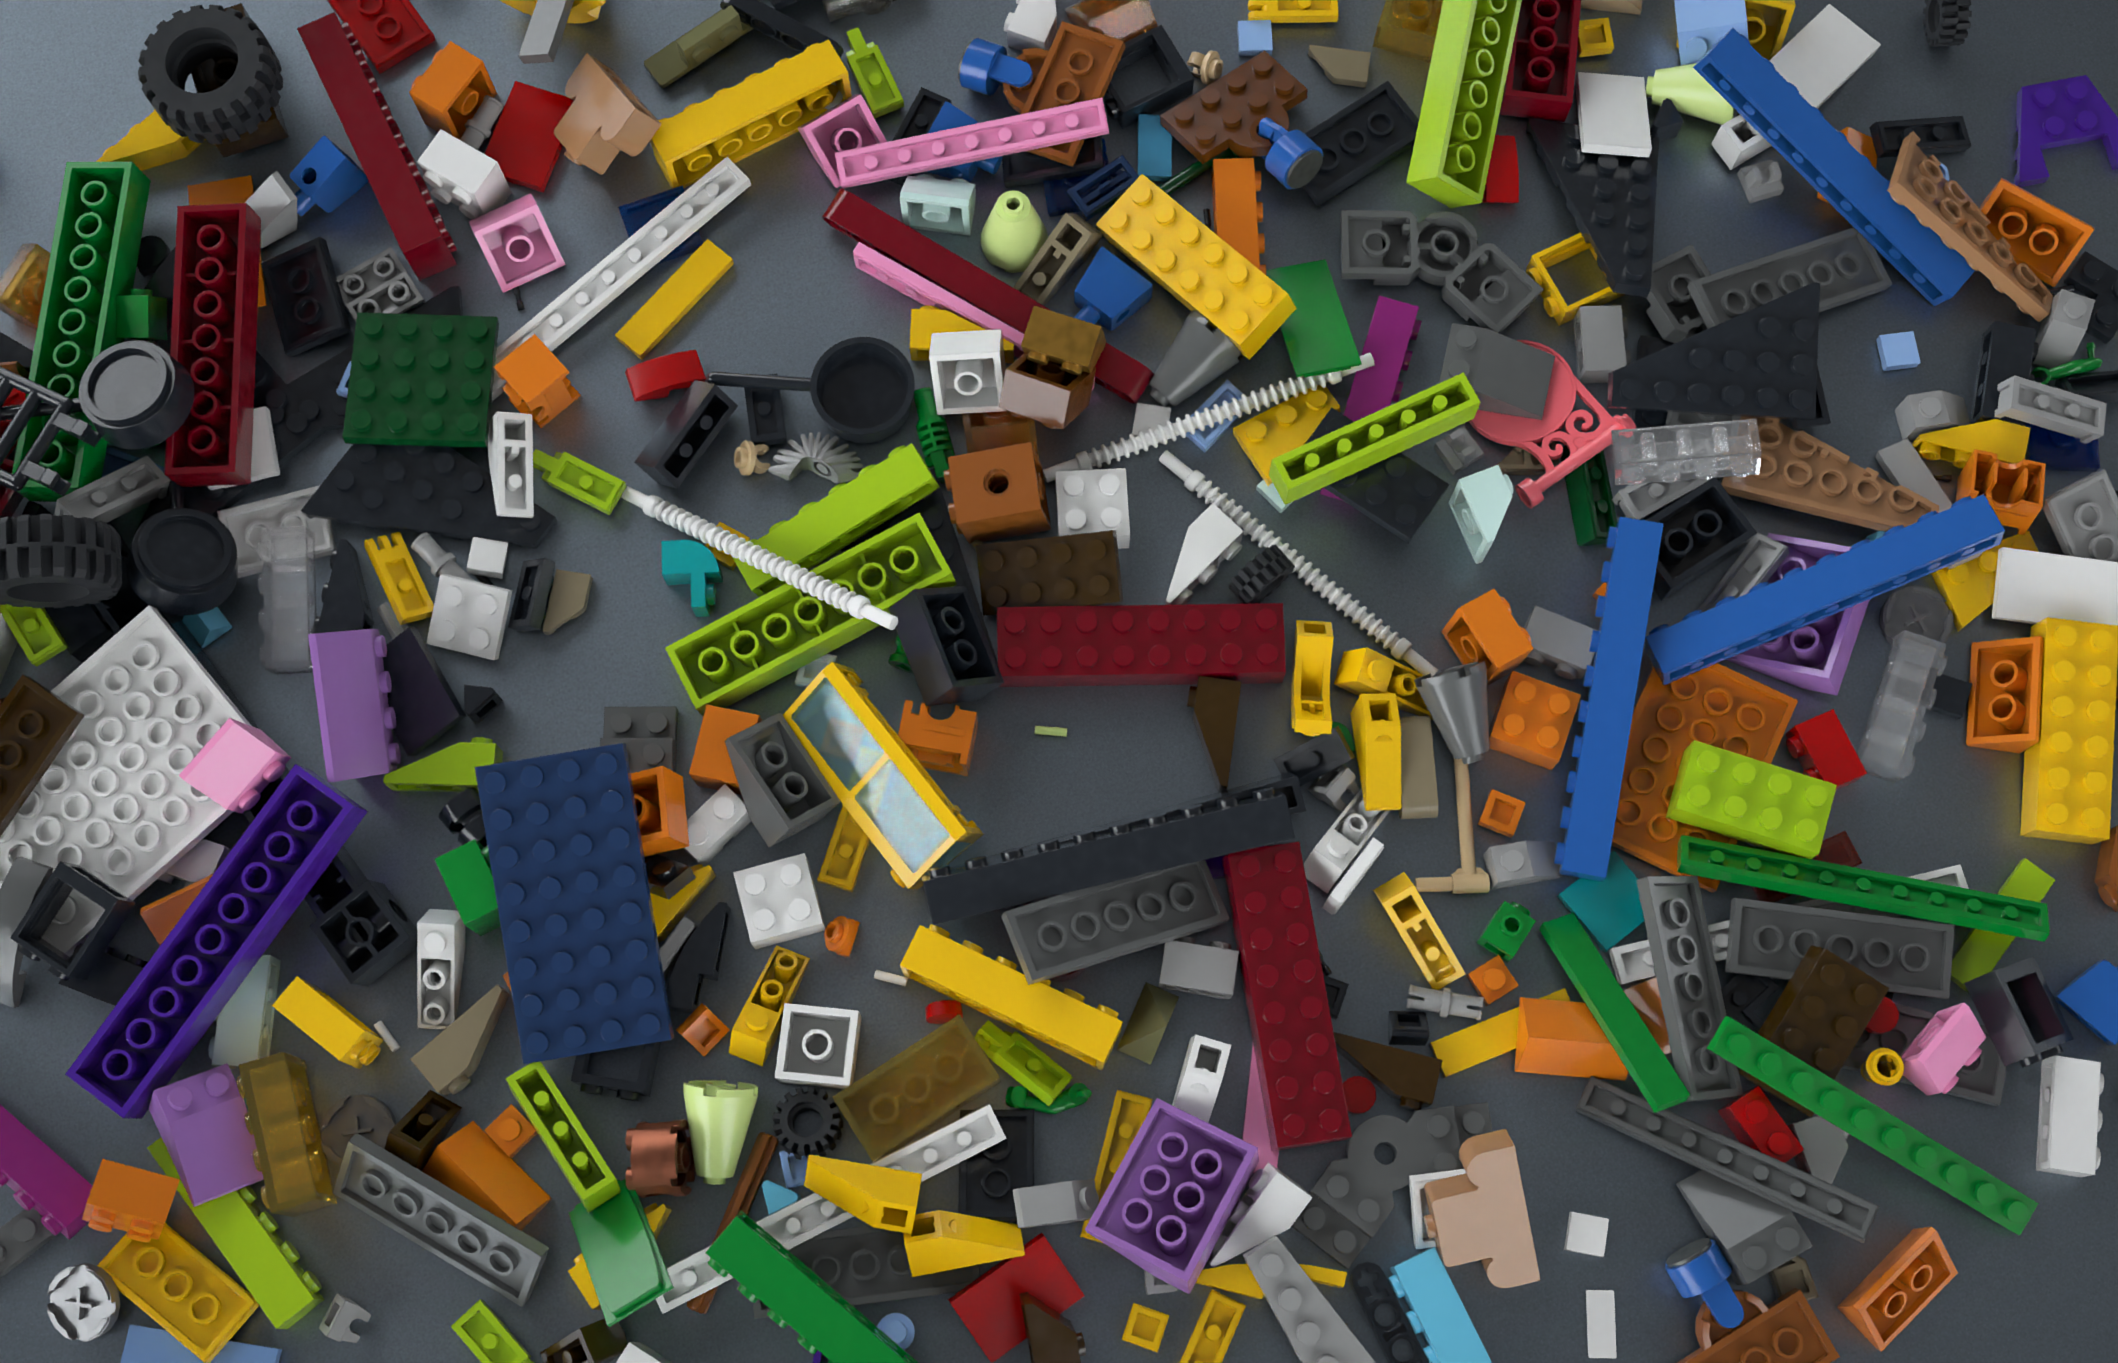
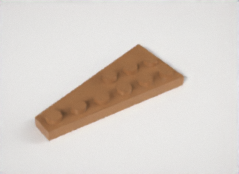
[1887,131,2053,322]
[1720,416,1939,532]

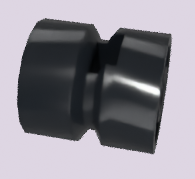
[438,787,487,847]

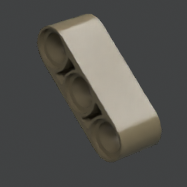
[1398,716,1438,819]

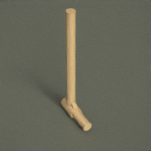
[1414,757,1490,894]

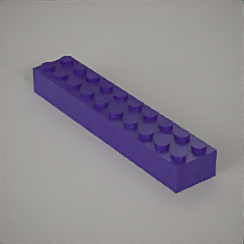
[65,764,368,1119]

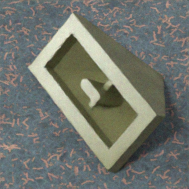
[1117,982,1179,1065]

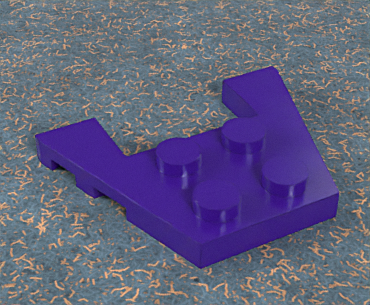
[2014,75,2118,187]

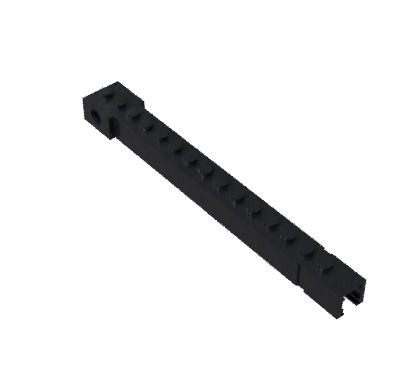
[95,521,417,987]

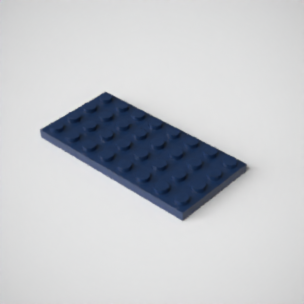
[475,743,674,1064]

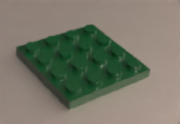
[342,312,499,447]

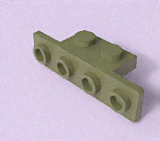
[644,0,760,88]

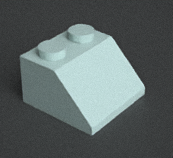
[900,174,976,236]
[1448,465,1514,564]

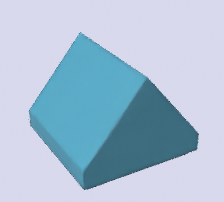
[182,607,233,649]
[762,1180,802,1215]

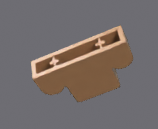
[554,53,661,175]
[1424,1129,1541,1288]

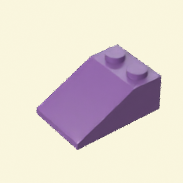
[149,1064,268,1207]

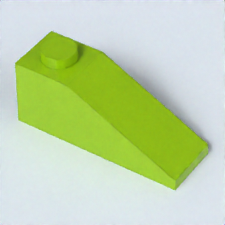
[383,737,503,792]

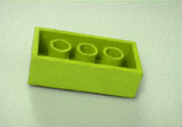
[1666,740,1837,859]

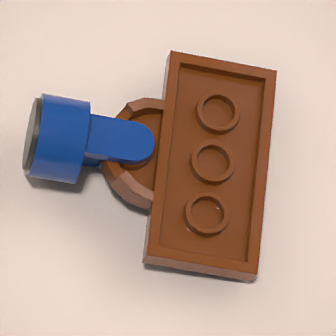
[958,21,1125,167]
[1665,1238,1840,1363]

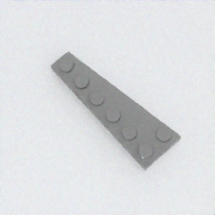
[1243,1236,1376,1363]

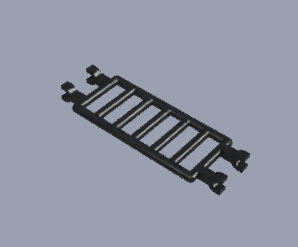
[0,366,102,496]

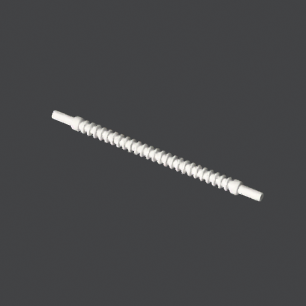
[1043,353,1375,483]
[1158,450,1438,677]
[621,486,898,630]

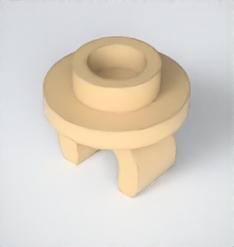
[1187,50,1223,85]
[734,440,771,476]

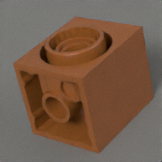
[944,442,1052,545]

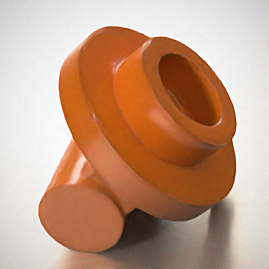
[824,916,860,958]

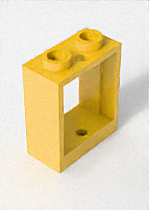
[1526,232,1625,326]
[272,976,384,1069]

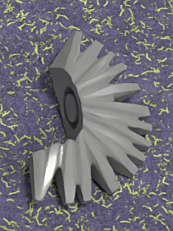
[768,432,863,483]

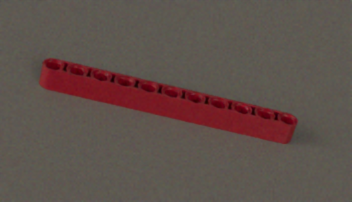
[822,188,1154,404]

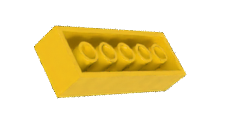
[650,39,852,193]
[1096,174,1297,360]
[2020,617,2118,845]
[900,924,1123,1071]

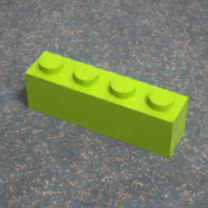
[505,1061,621,1213]

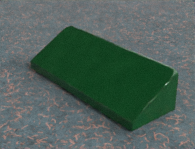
[1561,445,1617,546]

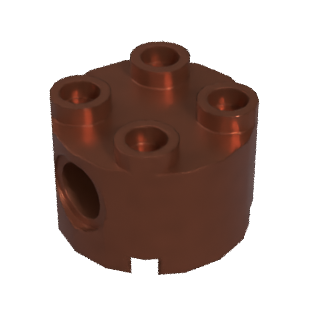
[625,1119,696,1198]

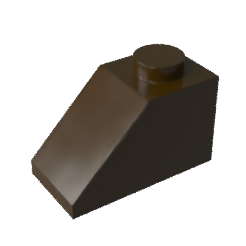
[384,1090,462,1171]
[1020,1292,1086,1363]
[540,1318,628,1363]

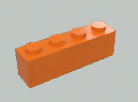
[1211,158,1266,275]

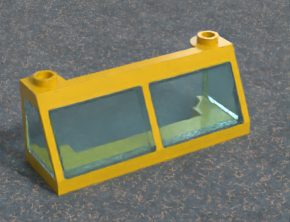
[783,662,984,890]

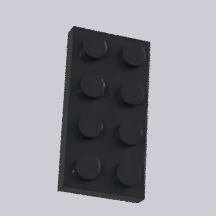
[1302,81,1419,206]
[1305,407,1449,544]

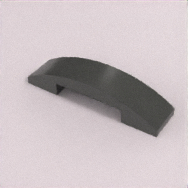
[0,857,53,1008]

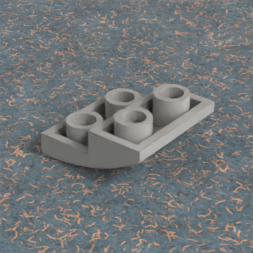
[336,247,424,321]

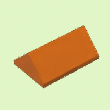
[1979,178,2095,288]
[1966,636,2044,754]
[1514,997,1628,1081]
[422,1121,552,1231]
[1837,1226,1958,1352]

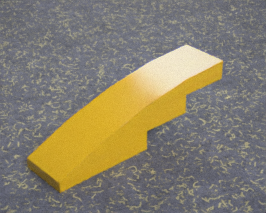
[1196,1264,1347,1300]

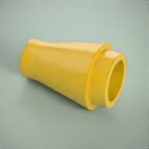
[1860,1048,1904,1086]

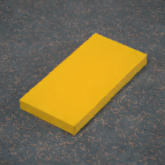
[97,1222,259,1363]

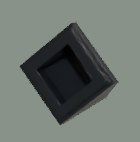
[1650,98,1684,141]
[464,685,503,724]
[1388,1011,1430,1046]

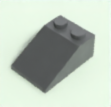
[1439,323,1555,420]
[725,712,841,848]
[1676,1169,1813,1285]

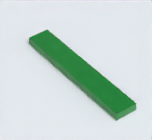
[1539,913,1690,1113]

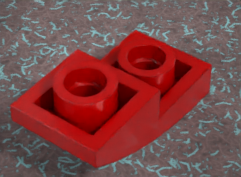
[1482,135,1519,204]
[625,349,706,402]

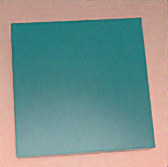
[1557,851,1645,953]

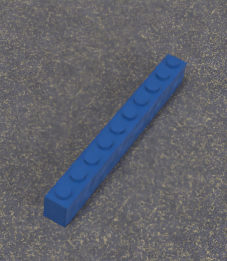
[1693,28,1975,307]
[1645,494,2005,686]
[1554,517,1663,882]

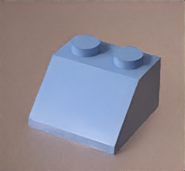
[1674,0,1749,65]

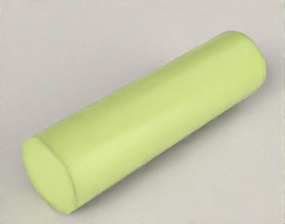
[1035,725,1067,737]

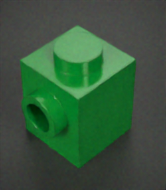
[116,289,167,340]
[1476,901,1536,963]

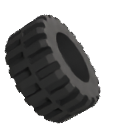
[138,4,283,144]
[0,514,122,608]

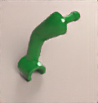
[2031,342,2102,385]
[1005,1083,1092,1115]

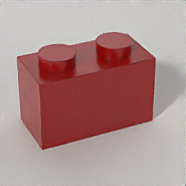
[1785,709,1867,790]
[1718,1086,1805,1163]

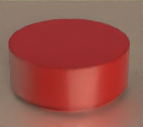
[1865,997,1899,1034]
[925,1000,963,1024]
[1343,1076,1376,1115]

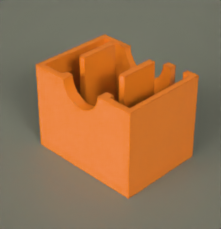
[494,334,581,428]
[1955,449,2046,535]
[898,699,978,776]
[689,705,762,795]

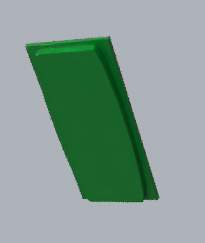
[1266,259,1362,377]
[569,1179,674,1327]

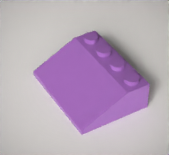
[1726,533,1870,696]
[308,629,401,783]
[1085,1098,1259,1294]

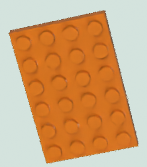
[1612,663,1798,893]

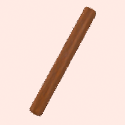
[687,1132,779,1314]

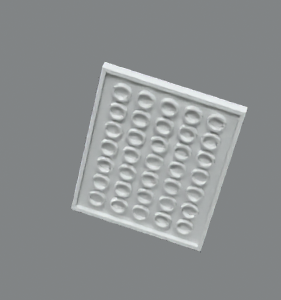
[0,605,251,957]

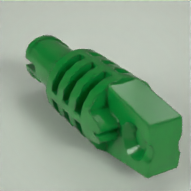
[913,387,956,484]

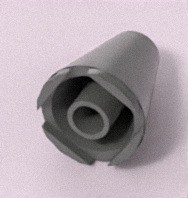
[1149,310,1243,407]
[1414,661,1490,764]

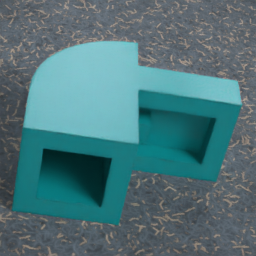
[661,540,723,617]

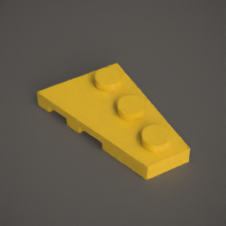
[1233,385,1340,486]
[1931,530,2039,631]

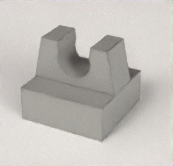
[1737,159,1784,204]
[1434,426,1484,475]
[1308,766,1360,811]
[319,1293,371,1343]

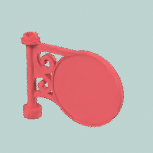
[1468,340,1637,509]

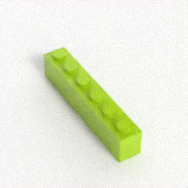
[1269,372,1481,505]
[732,443,940,597]
[147,1137,325,1329]

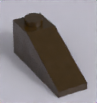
[1187,676,1241,792]
[1334,1032,1442,1111]

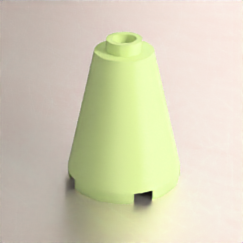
[1646,63,1735,125]
[981,190,1048,273]
[683,1080,759,1185]

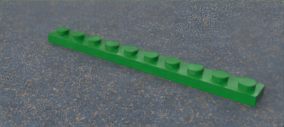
[1677,835,2050,942]
[1706,1016,2039,1236]

